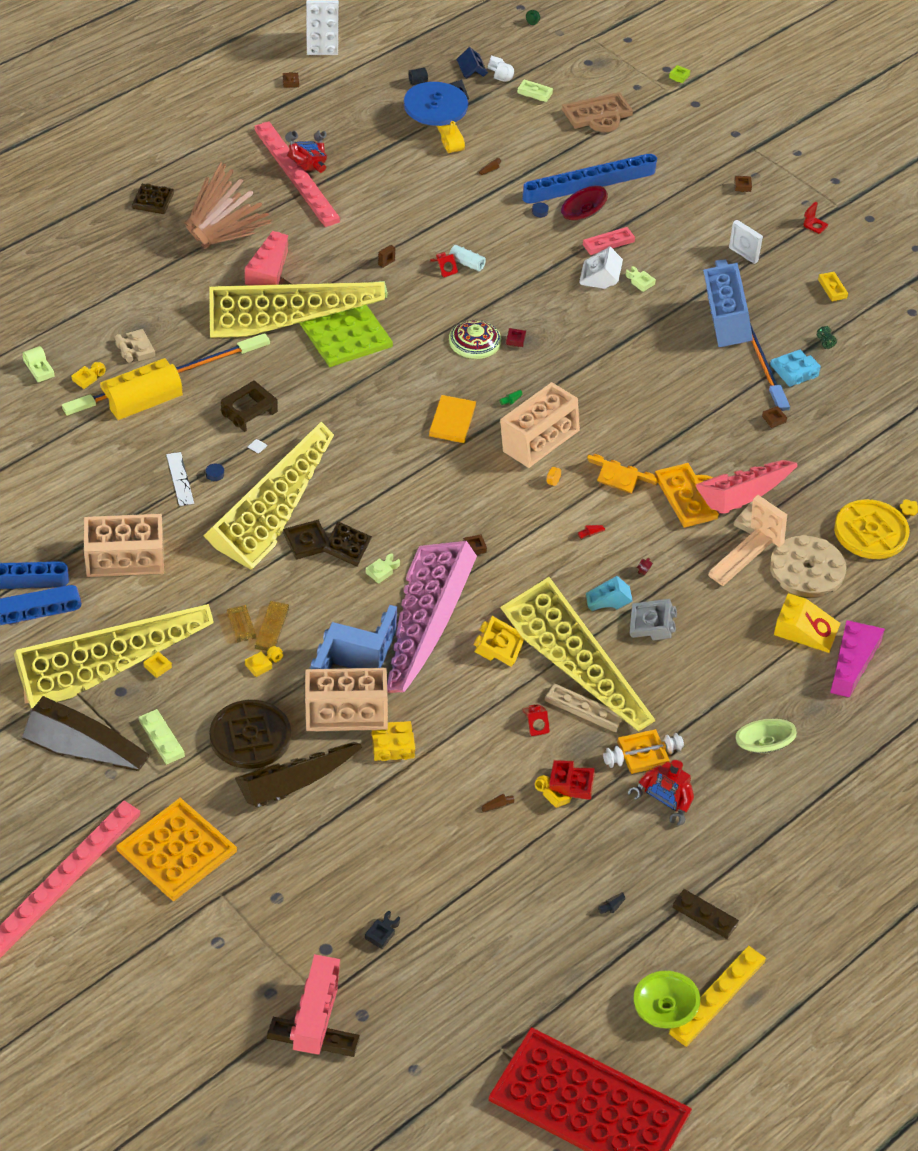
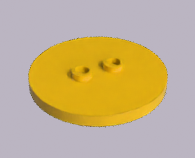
[834,499,910,559]

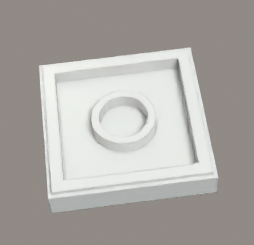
[729,220,763,264]

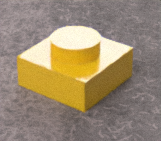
[143,651,172,678]

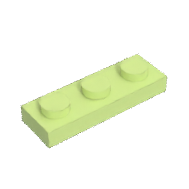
[139,709,185,765]

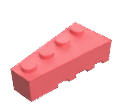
[290,954,340,1055]

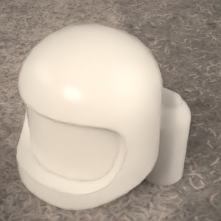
[487,55,514,82]

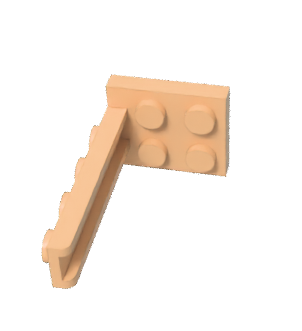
[709,495,787,586]

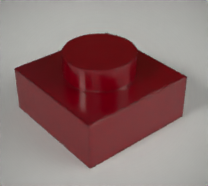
[506,328,526,347]

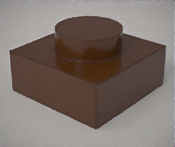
[283,72,299,88]
[734,176,752,192]
[378,245,396,268]
[762,406,787,428]
[463,534,487,555]

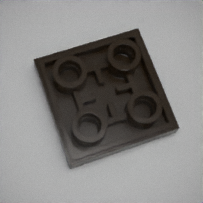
[132,183,174,214]
[323,521,372,567]

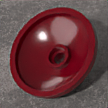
[561,186,608,221]

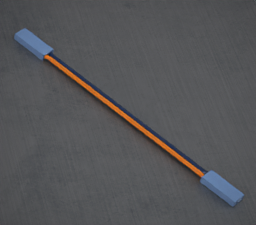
[715,259,790,411]

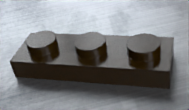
[672,889,739,939]

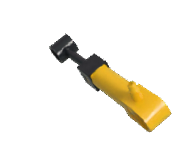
[408,67,465,153]

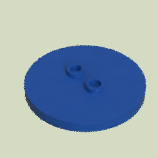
[404,82,468,126]

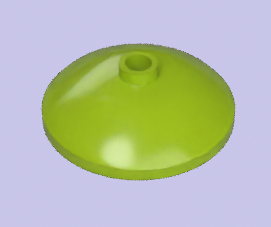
[634,971,700,1028]

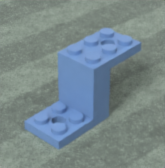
[310,605,397,669]

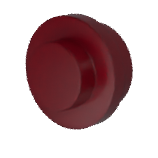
[636,558,653,576]

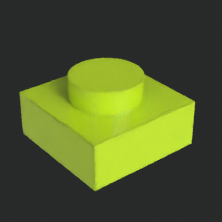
[669,65,691,83]

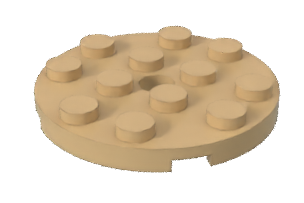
[770,535,846,598]

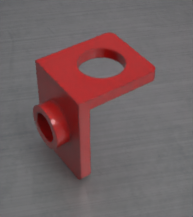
[804,201,828,234]
[430,252,458,277]
[522,704,550,736]

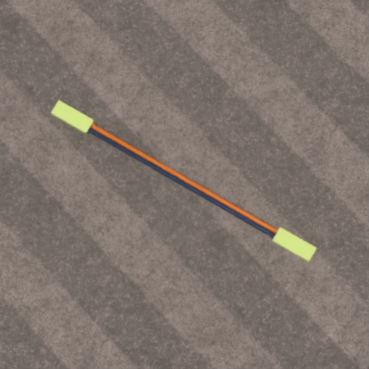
[62,333,270,415]

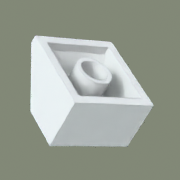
[579,247,623,289]

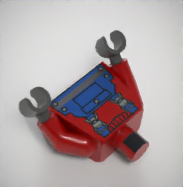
[285,130,327,173]
[628,760,694,825]

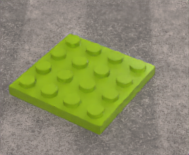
[299,305,393,368]

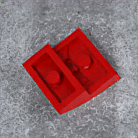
[549,760,595,800]

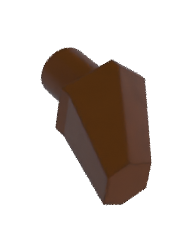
[479,158,501,175]
[481,794,514,812]

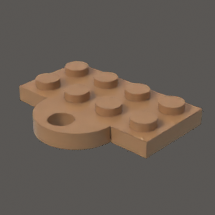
[562,92,633,132]

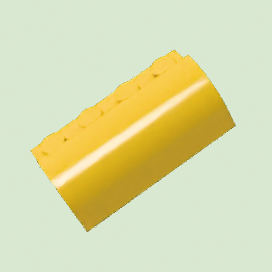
[100,358,183,420]

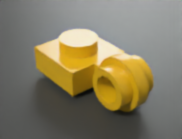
[71,362,106,389]
[245,646,283,677]
[535,775,572,808]

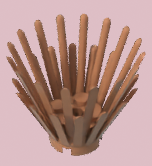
[184,162,272,249]

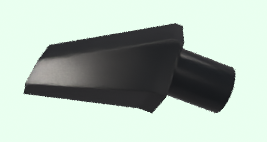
[598,892,625,914]

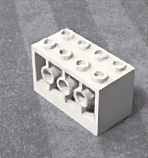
[306,0,339,55]

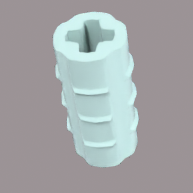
[449,245,486,271]

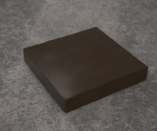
[283,519,328,560]

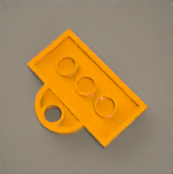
[654,463,719,528]

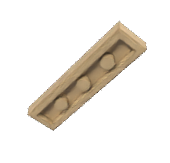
[545,683,624,733]

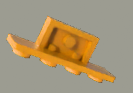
[587,454,658,494]

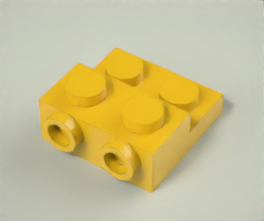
[473,616,524,667]
[371,721,415,761]

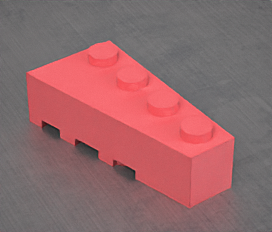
[245,231,288,286]

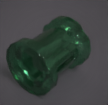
[816,326,837,349]

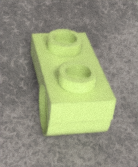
[23,346,55,382]

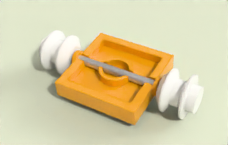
[603,729,684,774]

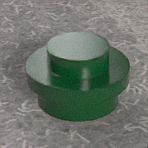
[526,10,540,25]

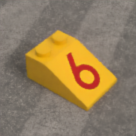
[774,593,840,653]

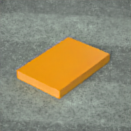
[429,395,476,443]

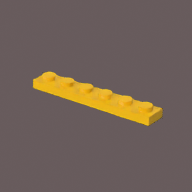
[669,946,766,1047]

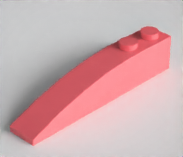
[696,460,797,513]

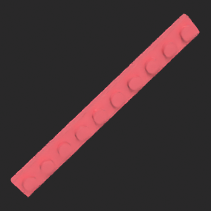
[255,122,340,227]
[0,801,140,958]

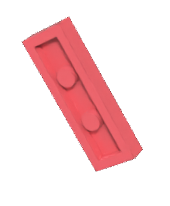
[583,227,635,255]

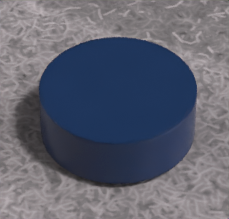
[532,202,549,218]
[206,463,224,481]

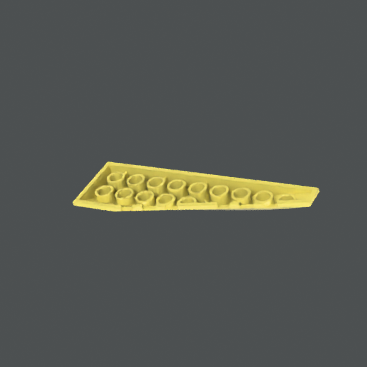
[209,282,385,338]
[203,422,334,570]
[500,577,655,732]
[14,604,214,708]

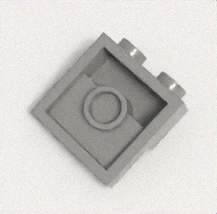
[630,599,677,640]

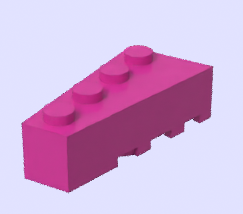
[830,620,885,697]

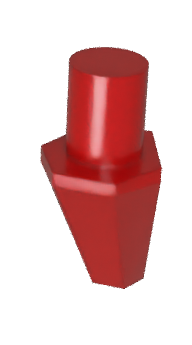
[577,525,606,539]

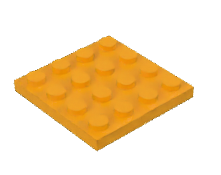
[116,798,237,902]

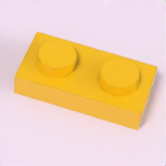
[818,272,848,302]

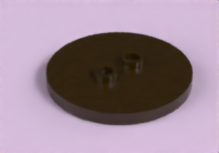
[209,700,291,769]

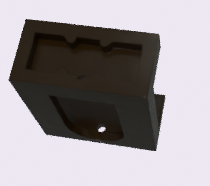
[221,380,278,432]

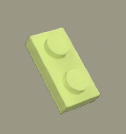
[518,79,553,102]

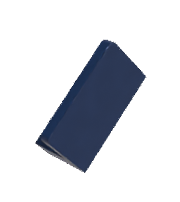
[456,47,488,79]

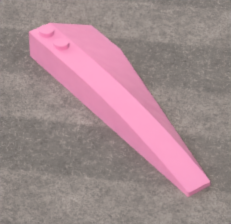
[387,541,477,693]

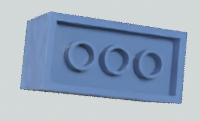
[703,263,753,347]

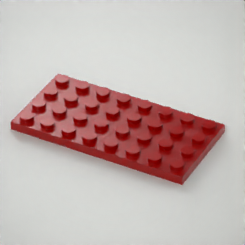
[488,1027,692,1151]

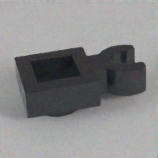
[365,911,400,949]

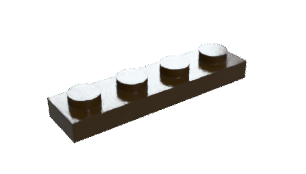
[267,1016,360,1057]

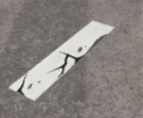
[166,452,194,506]

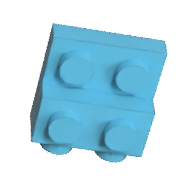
[770,350,821,387]

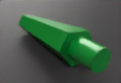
[499,389,523,405]

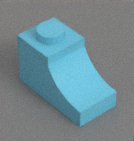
[586,576,633,611]

